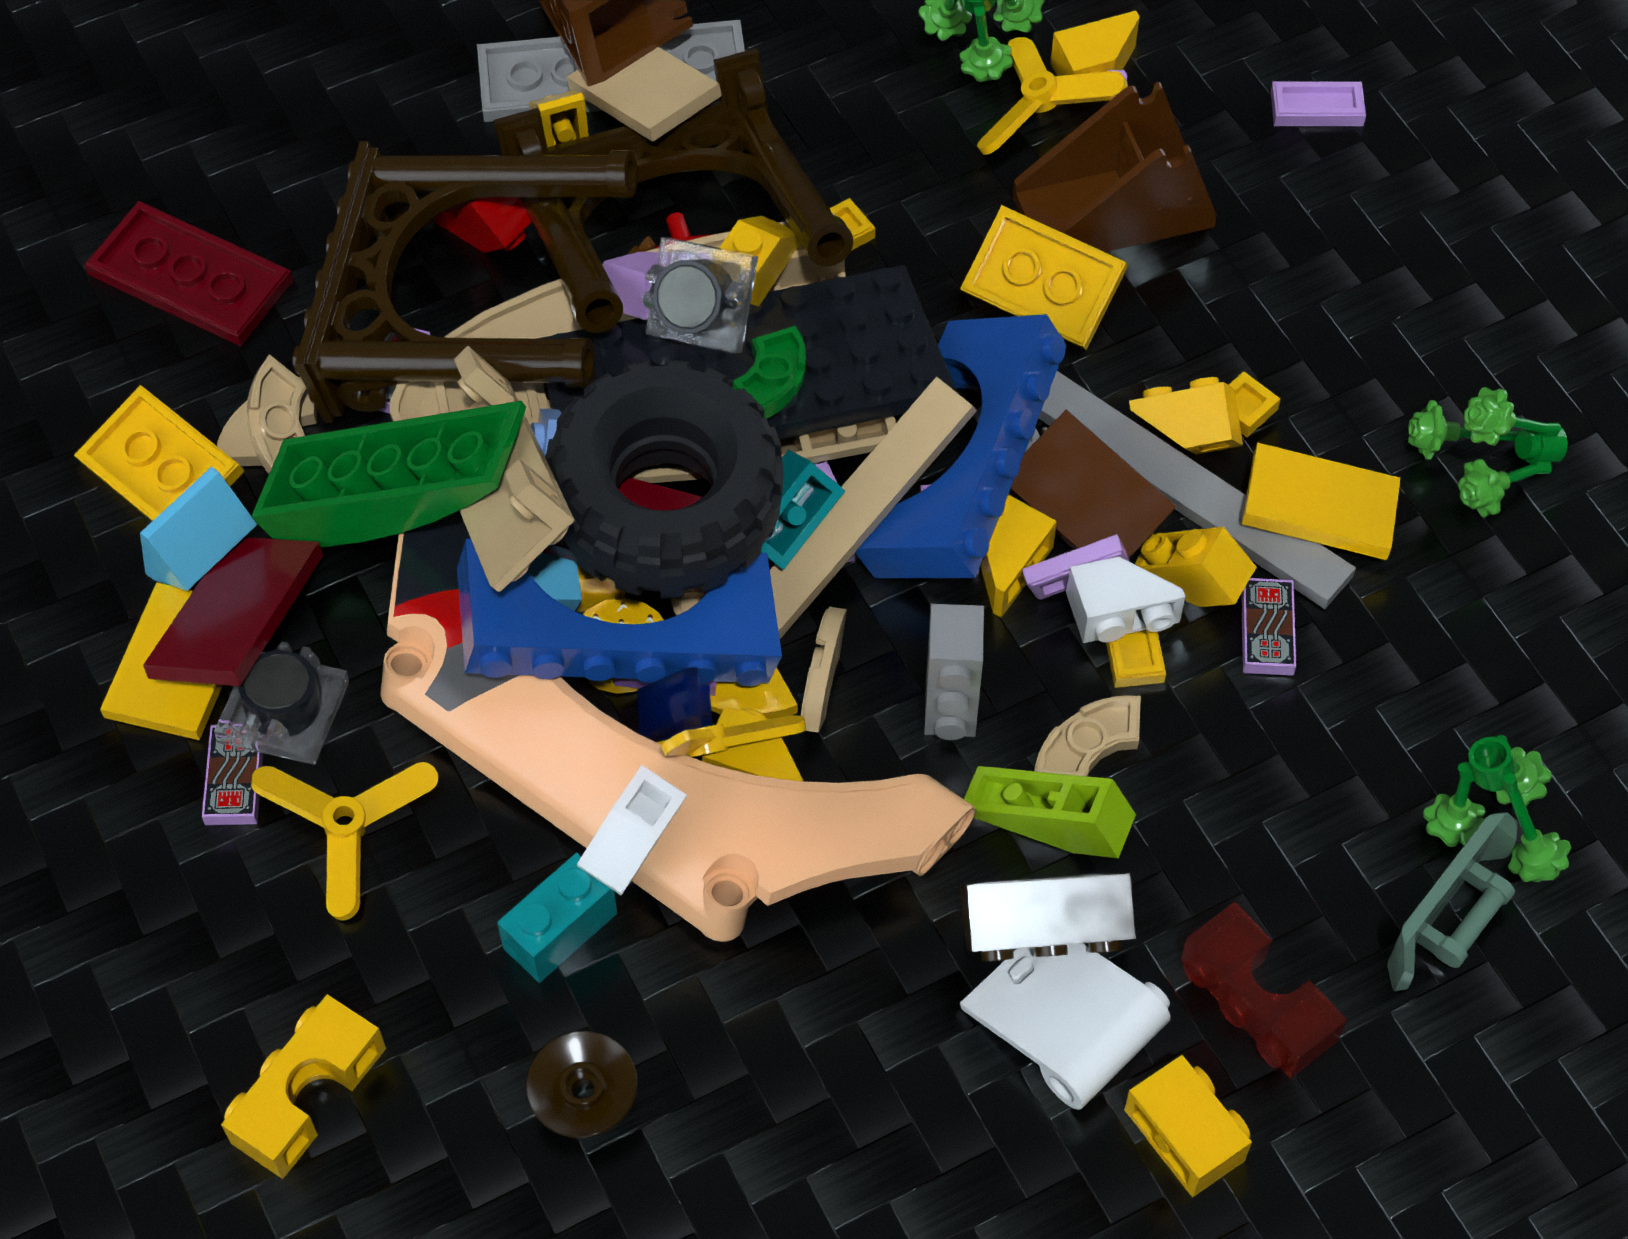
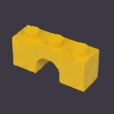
[221,994,386,1179]

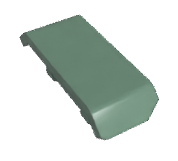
[1387,813,1518,991]

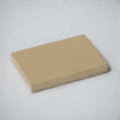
[566,47,722,142]

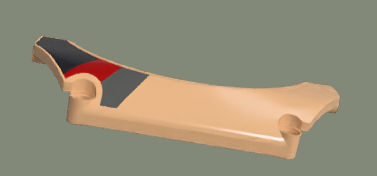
[381,510,976,942]

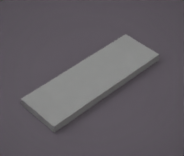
[477,20,745,122]

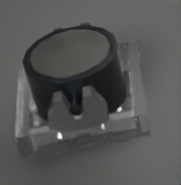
[642,237,758,354]
[214,642,349,765]

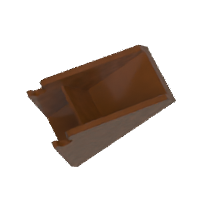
[538,0,693,87]
[1012,82,1217,252]

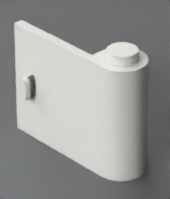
[960,943,1171,1110]

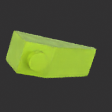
[964,766,1136,858]

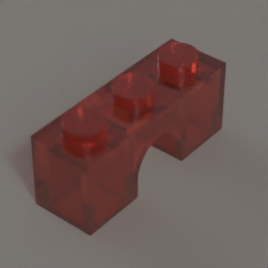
[1181,902,1347,1079]

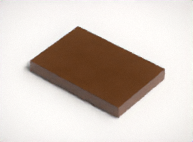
[1009,409,1177,559]

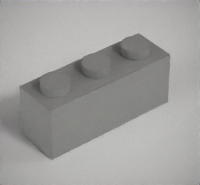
[924,604,984,740]

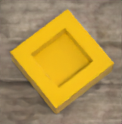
[1229,371,1280,438]

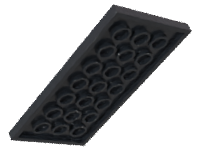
[536,265,956,468]

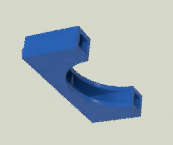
[855,314,1066,578]
[457,539,782,686]

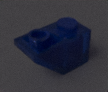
[638,667,712,742]

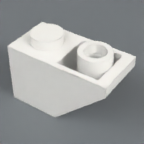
[1066,557,1185,643]
[576,765,687,895]

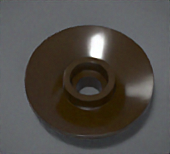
[526,1031,637,1138]

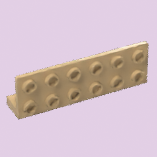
[454,346,575,592]

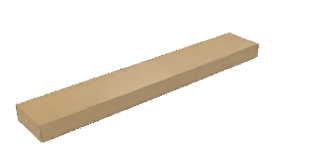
[770,376,977,639]

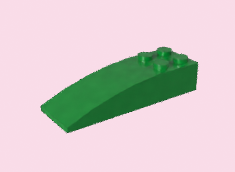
[251,401,527,548]

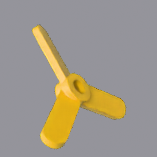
[977,37,1127,155]
[656,715,806,758]
[251,762,438,921]

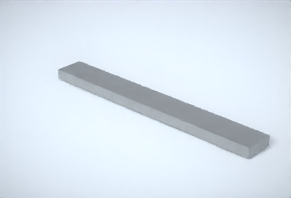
[1039,371,1356,609]

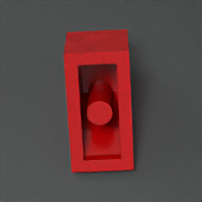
[434,197,532,253]

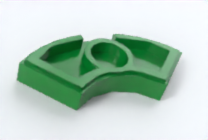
[733,326,806,419]

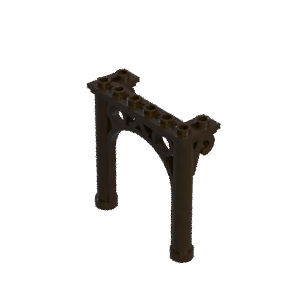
[493,48,854,333]
[293,141,638,423]

